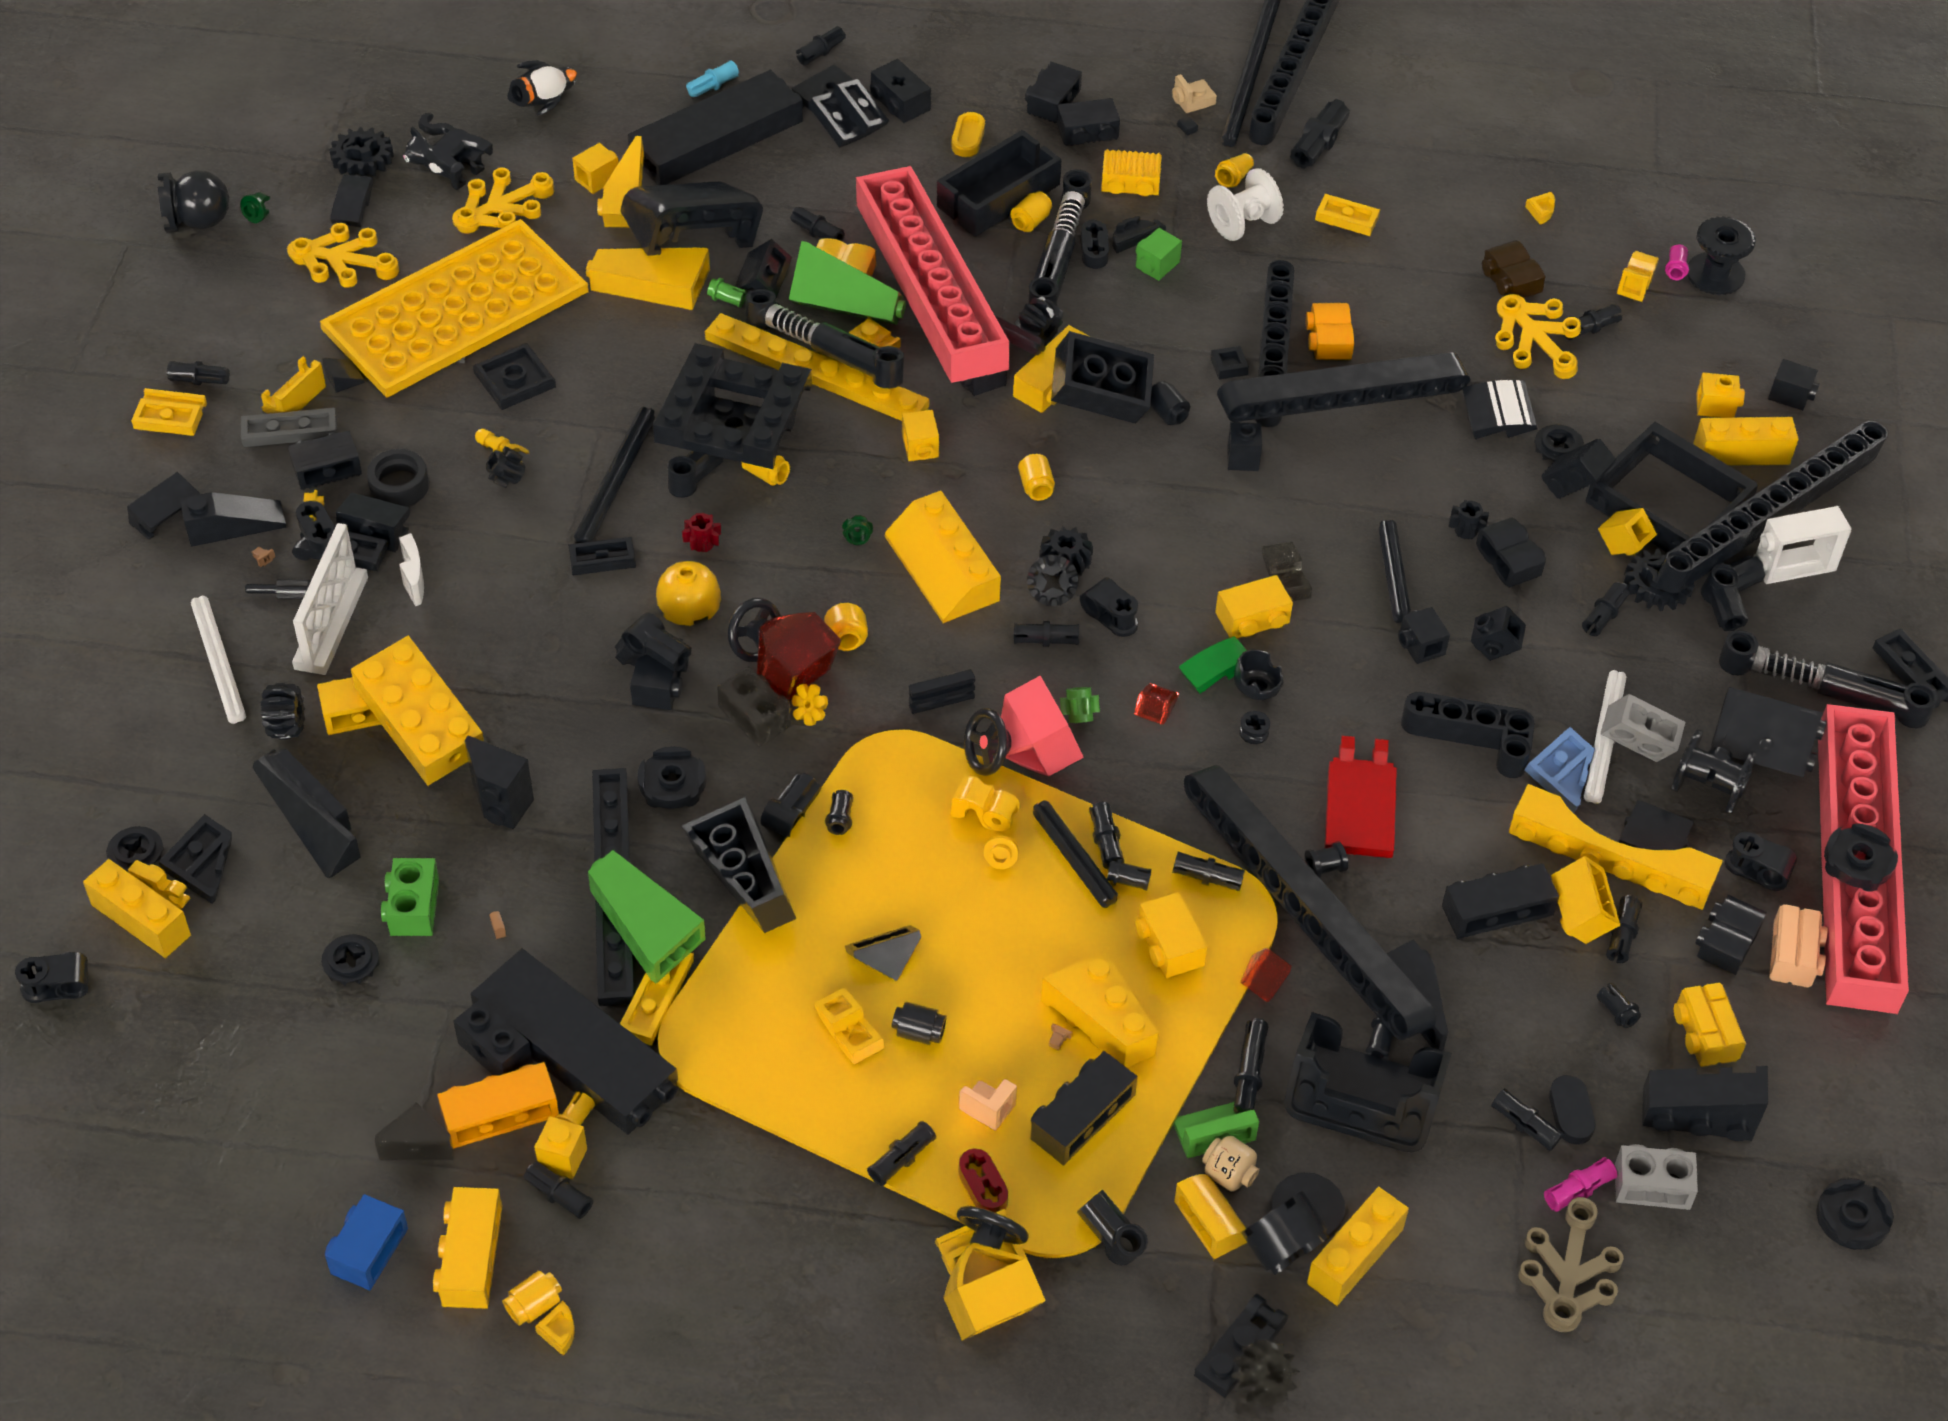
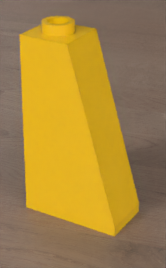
[586,248,710,310]

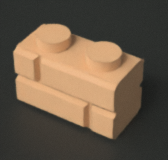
[1769,904,1828,988]

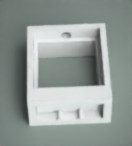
[1753,506,1851,584]

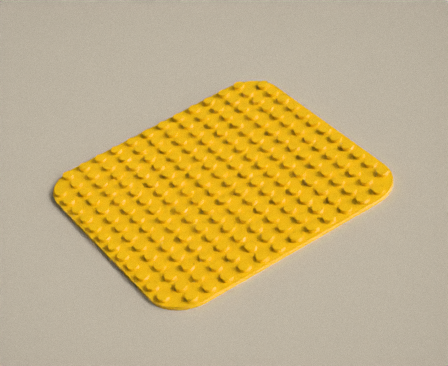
[658,730,1278,1258]

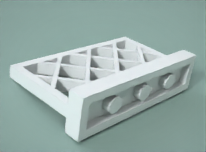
[292,523,368,675]

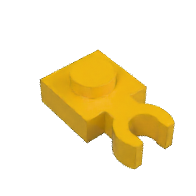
[128,860,191,909]

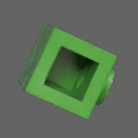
[1135,228,1182,281]

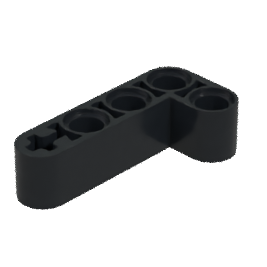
[1401,692,1535,778]

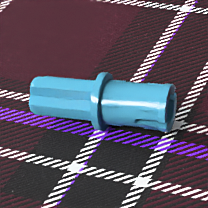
[686,60,739,97]

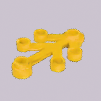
[452,168,554,233]
[287,223,400,288]
[1495,294,1581,379]

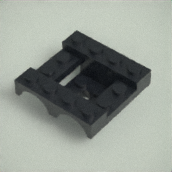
[653,343,812,469]

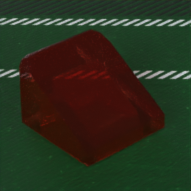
[1134,683,1179,724]
[1240,948,1292,1002]

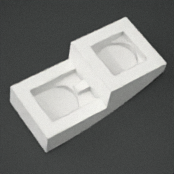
[399,533,424,606]

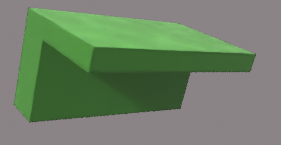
[1173,1102,1259,1159]

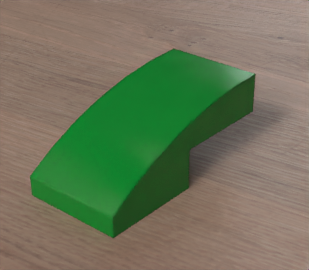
[1179,636,1247,694]

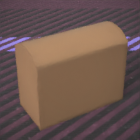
[489,911,506,939]

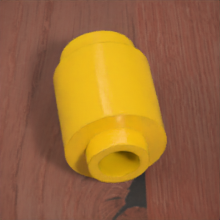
[1011,191,1052,232]
[1018,454,1055,501]
[502,1270,562,1326]

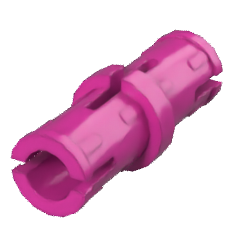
[1544,1157,1617,1212]

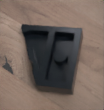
[159,814,232,904]

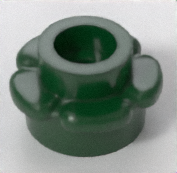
[842,515,873,545]

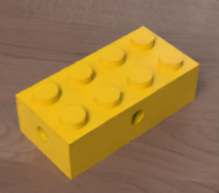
[351,635,484,786]

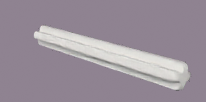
[191,596,246,724]
[1584,670,1627,804]

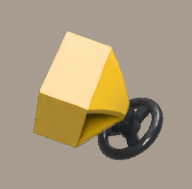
[944,1206,1046,1341]

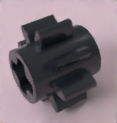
[486,446,525,488]
[1448,500,1489,539]

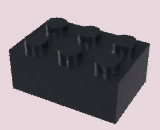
[1051,331,1154,424]

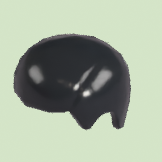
[1234,649,1284,701]

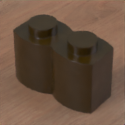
[1482,240,1545,298]

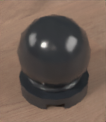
[158,170,230,233]

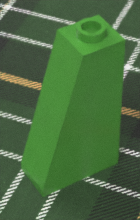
[789,241,906,325]
[588,850,706,984]

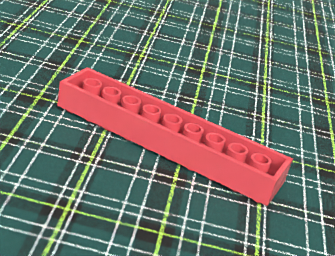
[856,166,1009,383]
[1818,704,1909,1014]

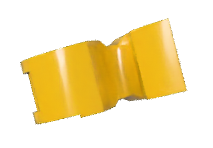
[1617,251,1659,302]
[950,774,1020,831]

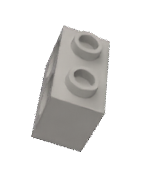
[1600,694,1686,762]
[1615,1144,1698,1210]

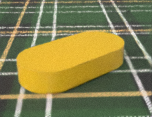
[951,112,985,157]

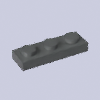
[241,408,337,447]

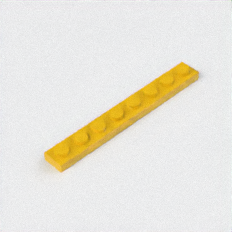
[705,313,929,421]

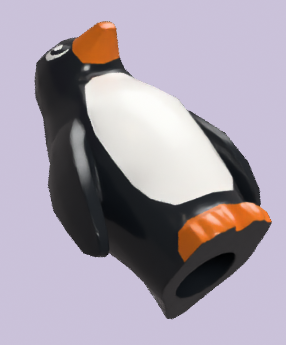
[507,60,577,116]

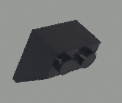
[465,735,534,830]

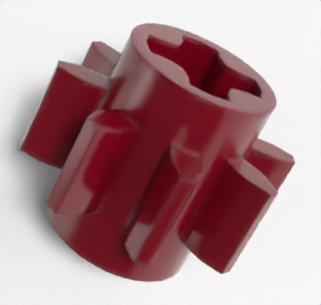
[682,513,722,552]

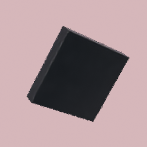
[473,343,556,410]

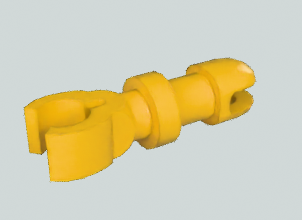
[475,429,530,462]

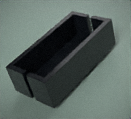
[937,130,1062,236]

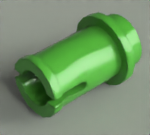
[707,278,747,308]

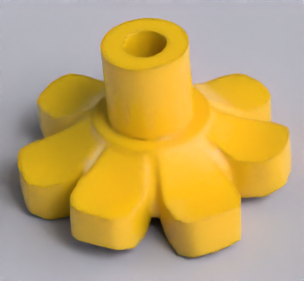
[792,684,828,726]

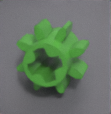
[1060,687,1100,723]

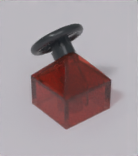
[728,598,842,706]

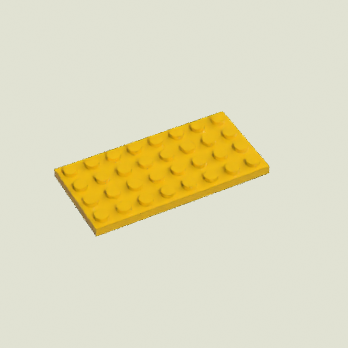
[320,219,589,398]

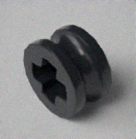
[1239,711,1270,744]

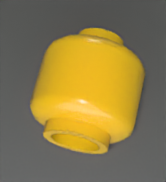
[824,603,868,651]

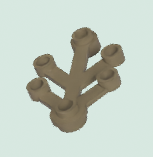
[1518,1197,1624,1332]

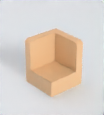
[959,1079,1017,1131]

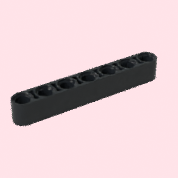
[1255,260,1295,427]

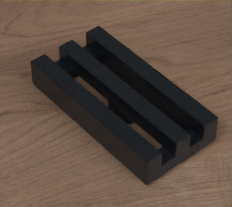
[568,537,636,576]
[909,669,975,714]

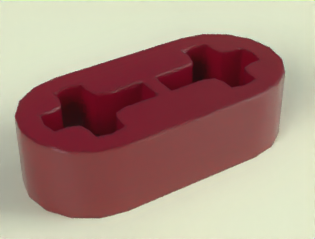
[958,1148,1009,1213]

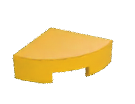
[1525,192,1555,225]
[535,1300,575,1355]

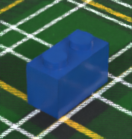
[325,1194,408,1290]

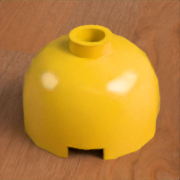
[656,561,721,626]

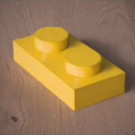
[1315,194,1380,236]

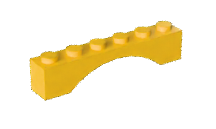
[1508,784,1723,910]

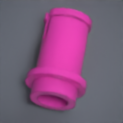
[1665,244,1689,280]

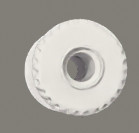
[1207,168,1284,241]

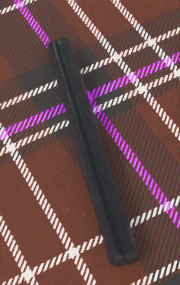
[574,407,655,544]

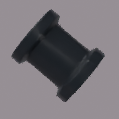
[1304,841,1348,878]

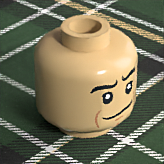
[1202,1136,1260,1192]

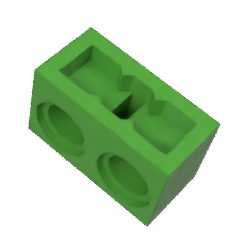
[381,858,439,936]

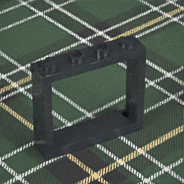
[1586,422,1759,552]

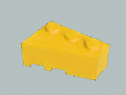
[1041,951,1158,1068]

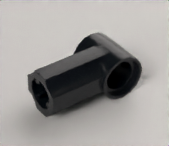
[668,451,723,498]
[760,773,821,837]
[1077,1189,1148,1266]

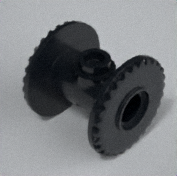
[1687,216,1756,295]
[1672,729,1757,813]

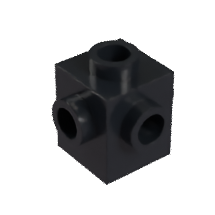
[1471,606,1526,661]

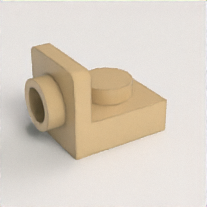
[1172,75,1217,113]

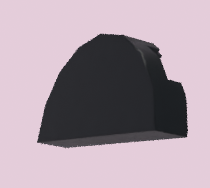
[1112,216,1166,254]

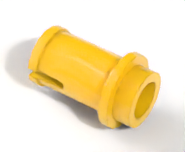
[555,1092,595,1125]

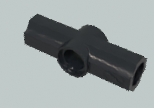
[1290,99,1350,169]

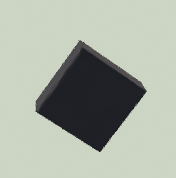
[1210,346,1249,380]

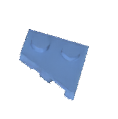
[1524,727,1595,813]

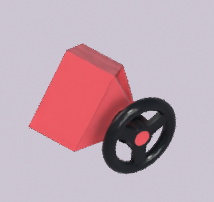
[964,675,1084,777]

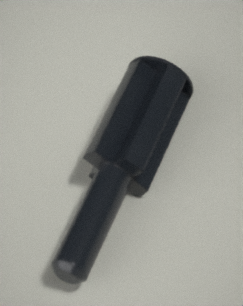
[245,579,311,599]

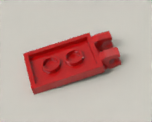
[1324,736,1397,858]

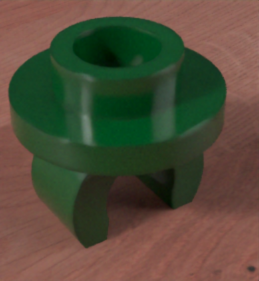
[240,192,270,223]

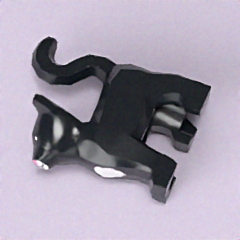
[403,113,493,190]

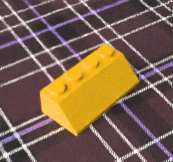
[885,490,1001,623]

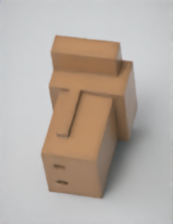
[252,547,276,567]
[1049,1023,1072,1050]

